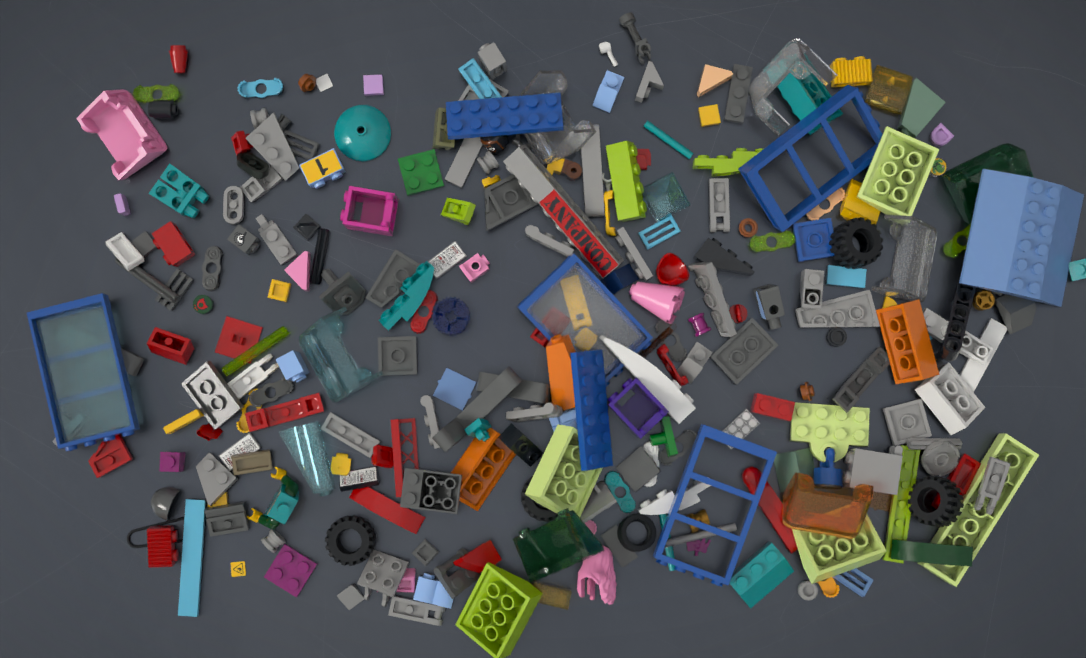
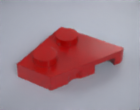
[88,427,133,478]

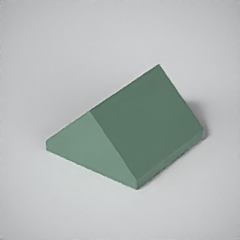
[774,447,815,493]

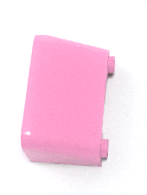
[76,89,167,180]

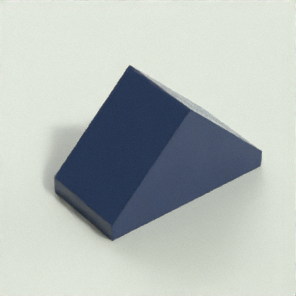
[600,263,639,295]

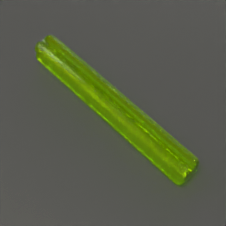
[221,326,289,376]

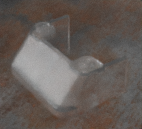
[748,39,837,136]
[871,215,937,302]

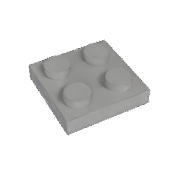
[883,399,932,446]

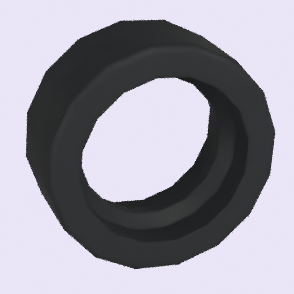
[617,514,656,552]

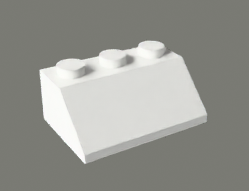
[915,362,985,435]

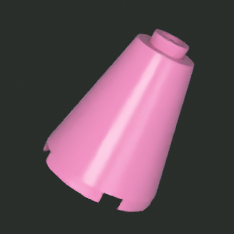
[629,282,685,324]

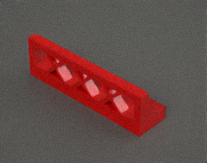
[391,418,419,497]

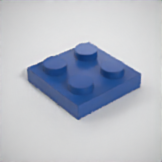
[792,218,835,262]

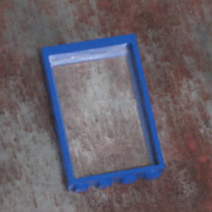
[516,253,653,387]

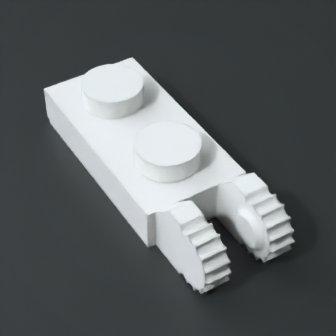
[227,353,279,400]

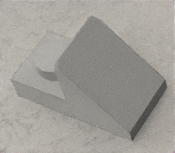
[635,61,664,103]
[677,342,713,384]

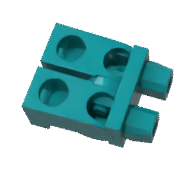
[148,164,210,219]

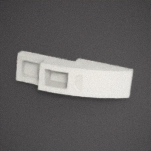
[923,308,994,365]
[638,477,711,515]

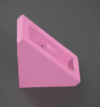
[285,251,311,291]

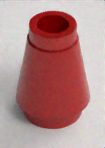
[169,45,188,73]

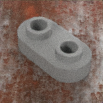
[223,186,244,225]

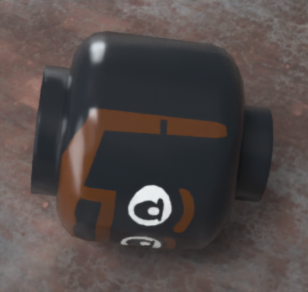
[480,135,508,153]

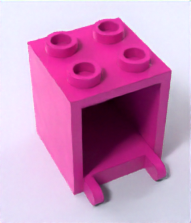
[340,186,399,236]

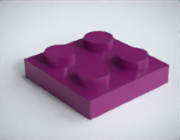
[264,543,318,597]

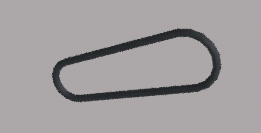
[127,517,184,548]

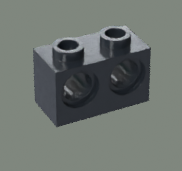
[498,423,543,467]

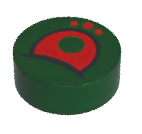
[193,295,213,314]

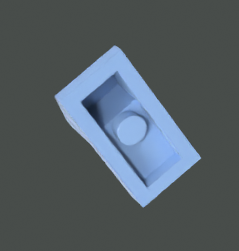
[592,70,624,113]

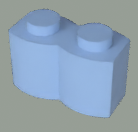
[413,573,454,609]

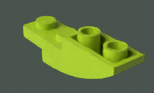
[693,148,763,177]

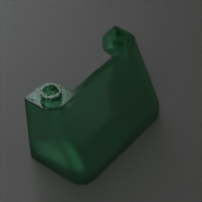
[942,143,1033,224]
[513,508,604,583]

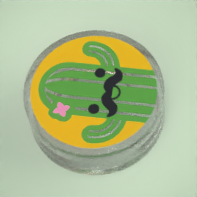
[929,157,947,177]

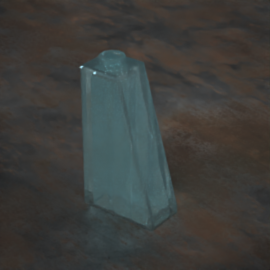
[279,421,336,497]

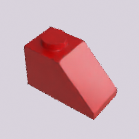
[453,540,502,573]

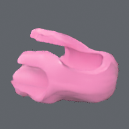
[577,545,617,605]

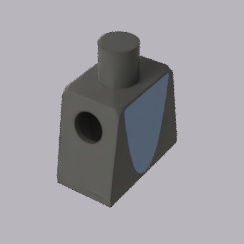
[753,284,785,329]

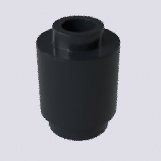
[148,100,178,119]

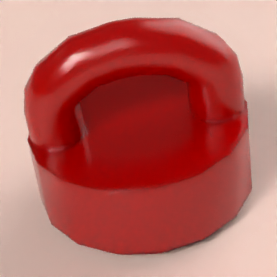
[729,304,747,324]

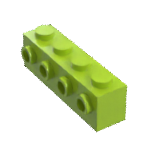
[606,141,647,222]

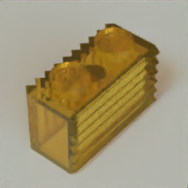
[533,580,572,610]

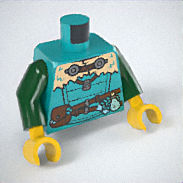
[247,467,299,529]

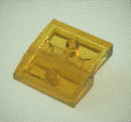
[865,65,913,115]

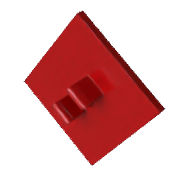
[215,316,263,364]

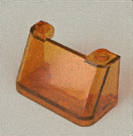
[782,472,873,539]

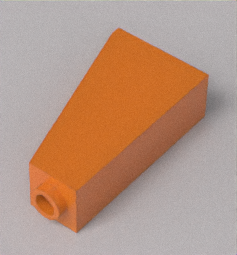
[546,334,576,410]

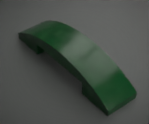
[891,539,973,566]

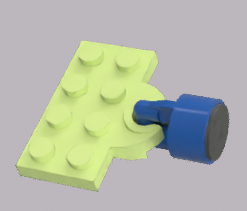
[790,402,870,489]

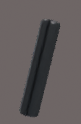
[310,228,329,284]

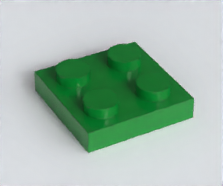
[398,149,444,196]

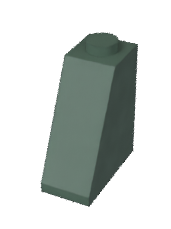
[897,78,946,138]

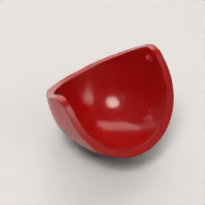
[656,253,689,286]

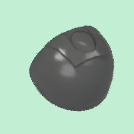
[151,487,180,521]

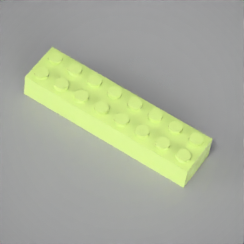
[918,433,1039,587]

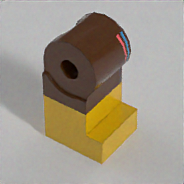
[546,155,582,181]

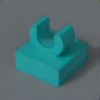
[464,418,492,442]

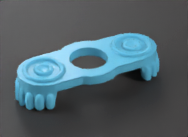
[237,78,283,98]

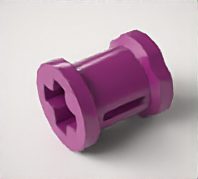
[688,313,712,337]

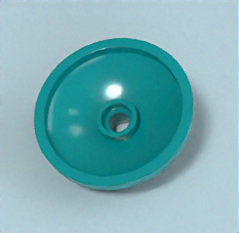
[334,105,391,162]

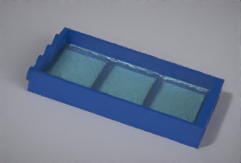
[27,293,140,452]

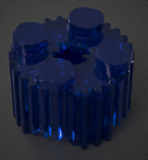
[431,296,471,336]

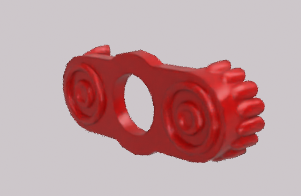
[410,290,438,334]
[657,344,689,386]

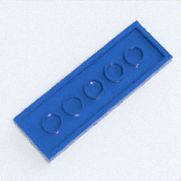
[446,93,564,140]
[570,350,613,471]

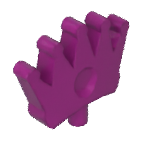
[686,538,711,556]

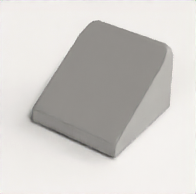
[337,583,364,610]

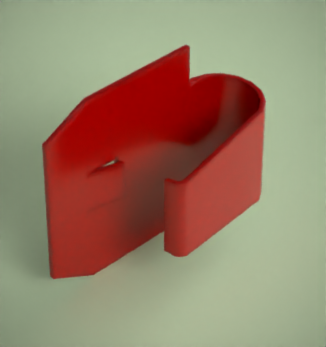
[636,149,651,170]
[197,423,223,441]

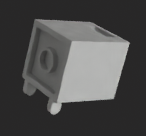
[843,446,903,495]

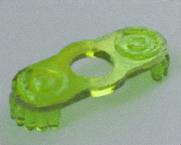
[133,84,179,102]
[943,223,971,257]
[749,230,795,252]

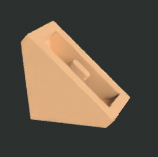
[697,64,733,98]

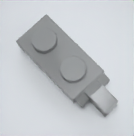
[256,214,297,265]

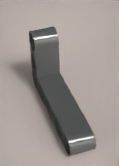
[432,366,523,453]

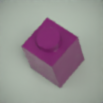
[159,452,185,472]

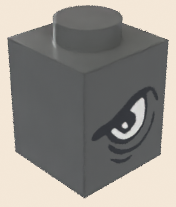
[227,224,260,255]

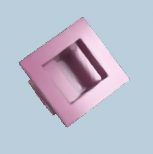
[459,253,490,283]

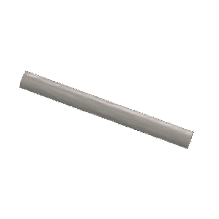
[665,523,737,548]

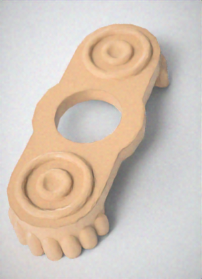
[806,187,845,221]

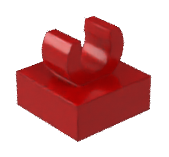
[231,131,253,156]
[371,445,394,468]

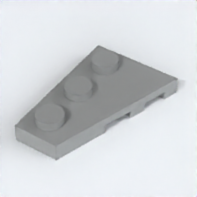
[246,112,300,181]

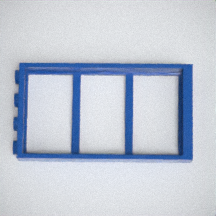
[738,85,883,232]
[653,424,777,587]

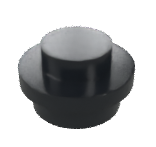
[827,327,847,347]

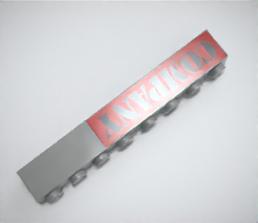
[503,144,624,278]

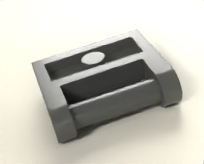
[434,548,481,599]

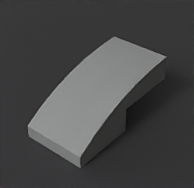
[240,164,283,202]

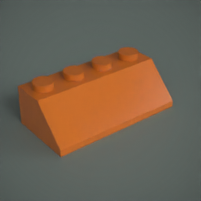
[876,299,940,384]
[451,427,516,511]

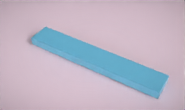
[178,499,207,617]

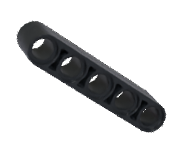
[940,279,976,361]

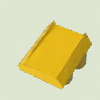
[840,179,880,224]

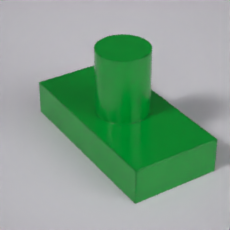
[649,416,678,458]

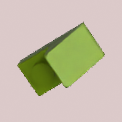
[441,197,476,225]

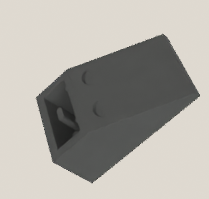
[400,468,462,514]

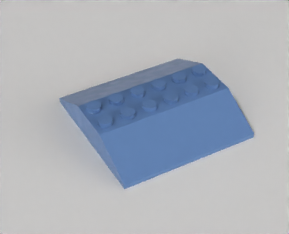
[959,169,1084,307]

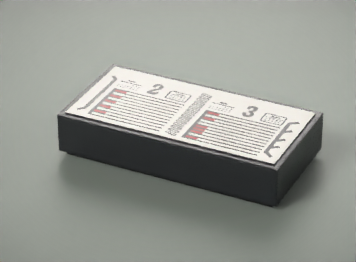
[339,466,379,492]

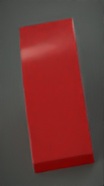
[931,453,981,509]

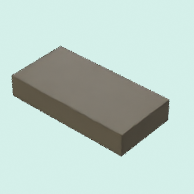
[231,449,273,475]

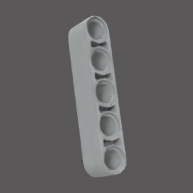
[580,124,605,217]

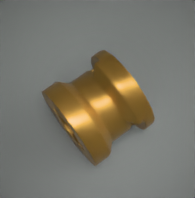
[972,291,995,311]

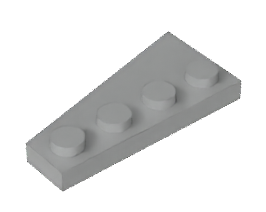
[795,290,880,328]

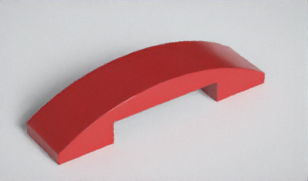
[245,393,324,432]
[349,487,426,534]

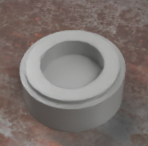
[798,580,818,600]

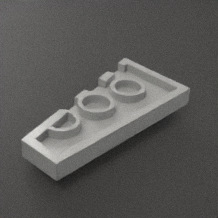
[688,262,737,337]

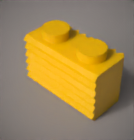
[830,56,873,87]

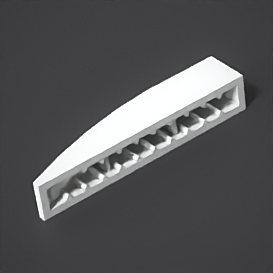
[599,335,696,424]

